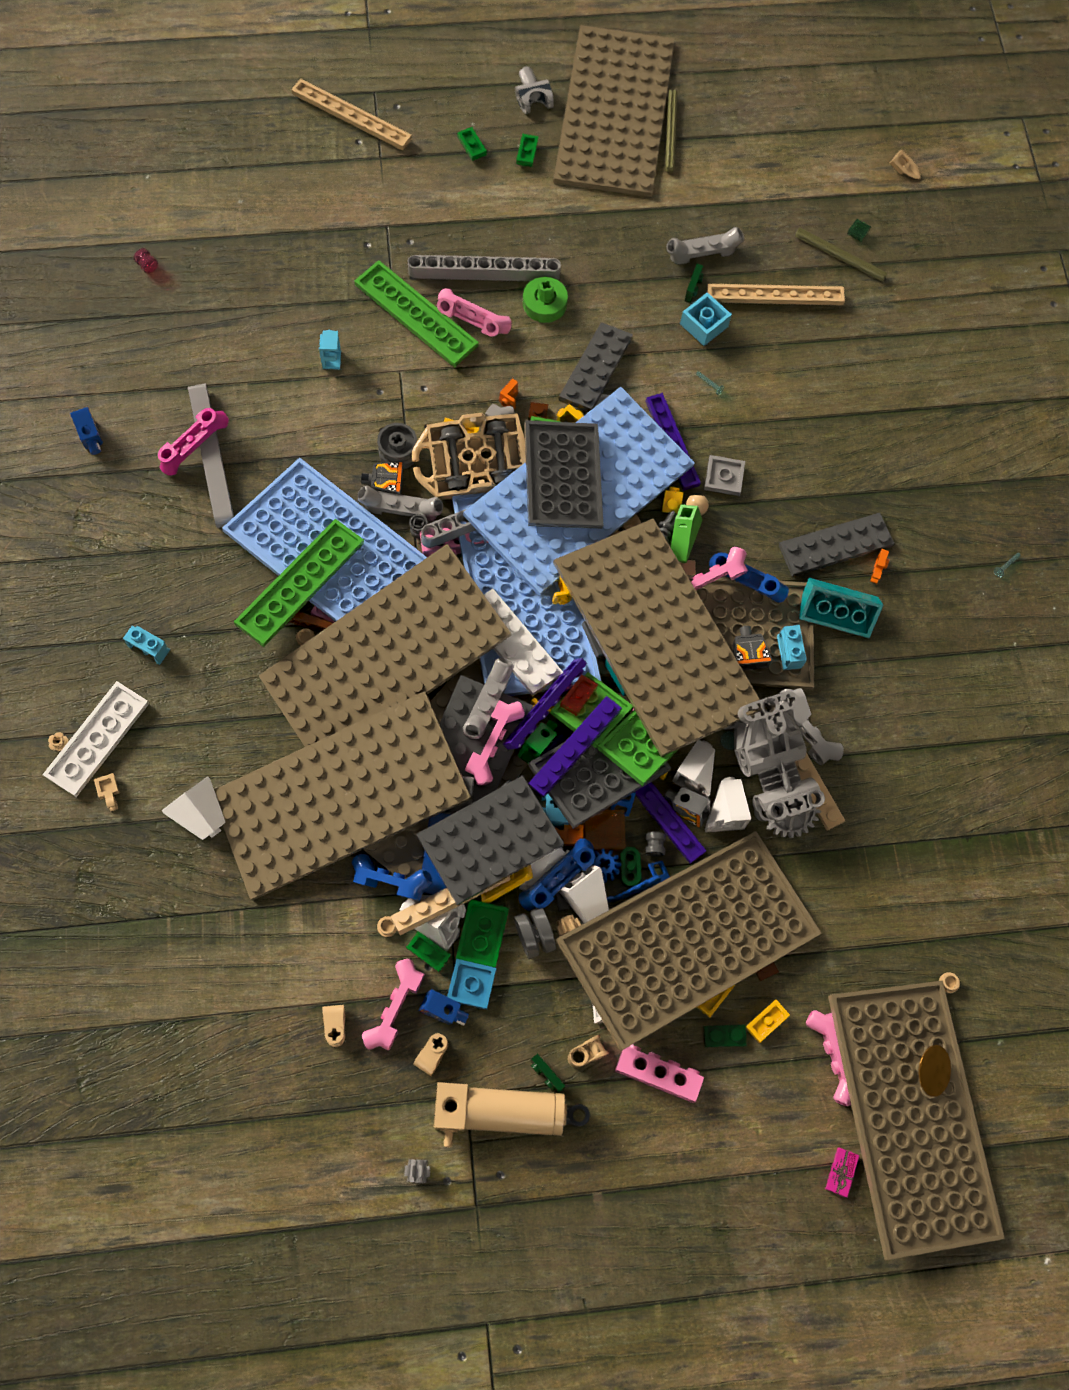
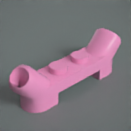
[437,288,512,337]
[690,547,748,590]
[465,700,525,786]
[362,958,425,1051]
[806,1010,851,1107]

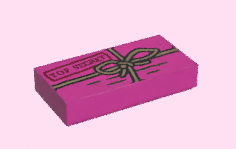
[825,1147,859,1197]

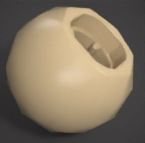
[686,495,709,516]

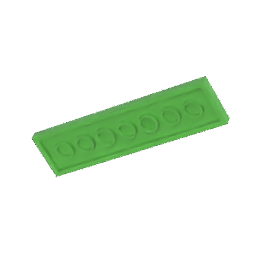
[354,260,479,367]
[234,519,364,647]

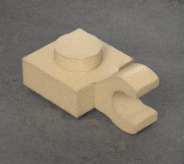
[94,773,120,811]

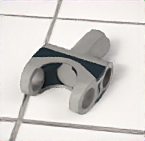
[515,66,553,114]

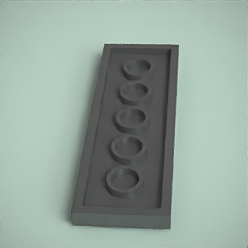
[559,322,633,412]
[779,513,894,577]

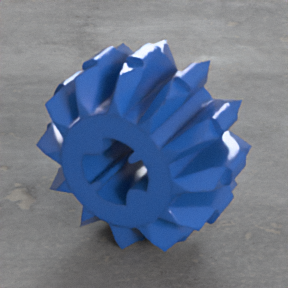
[591,848,621,883]

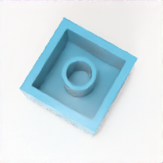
[680,292,732,346]

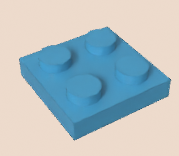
[447,959,496,1010]

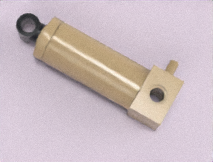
[434,1082,590,1148]

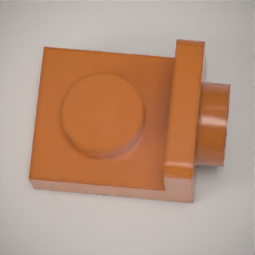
[499,378,519,410]

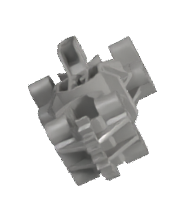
[724,688,825,838]

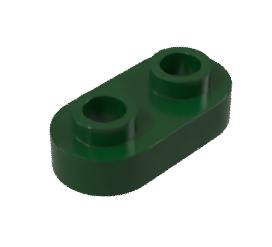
[620,847,641,888]

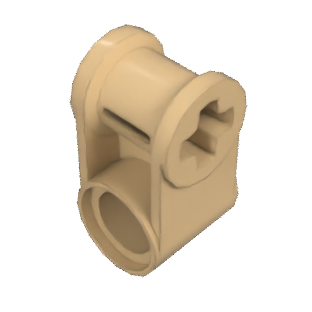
[323,1005,345,1047]
[413,1033,448,1076]
[568,1034,609,1068]

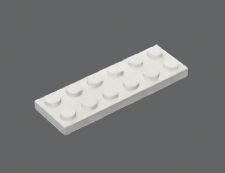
[484,589,563,696]
[43,681,149,797]

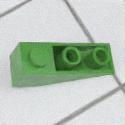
[671,505,702,563]

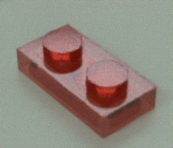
[560,675,598,716]

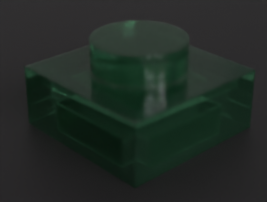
[847,219,871,242]

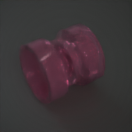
[133,248,158,273]

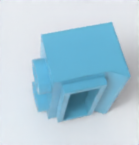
[319,330,341,369]
[777,625,807,670]
[123,626,170,665]

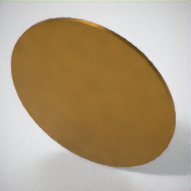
[919,1045,951,1097]

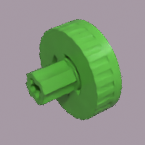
[523,277,568,323]

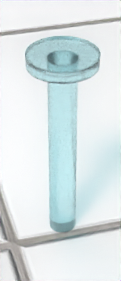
[696,371,724,395]
[994,553,1021,577]

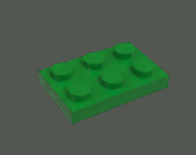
[456,900,509,968]

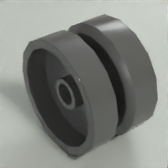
[377,423,417,469]
[514,908,556,960]

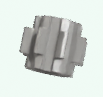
[404,1159,431,1183]

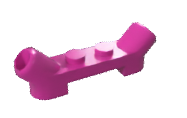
[158,408,229,476]

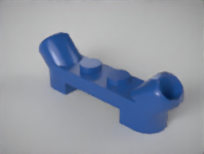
[709,552,789,603]
[519,839,595,911]
[352,854,433,901]

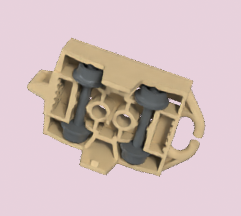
[412,413,526,500]

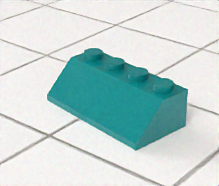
[799,578,883,638]

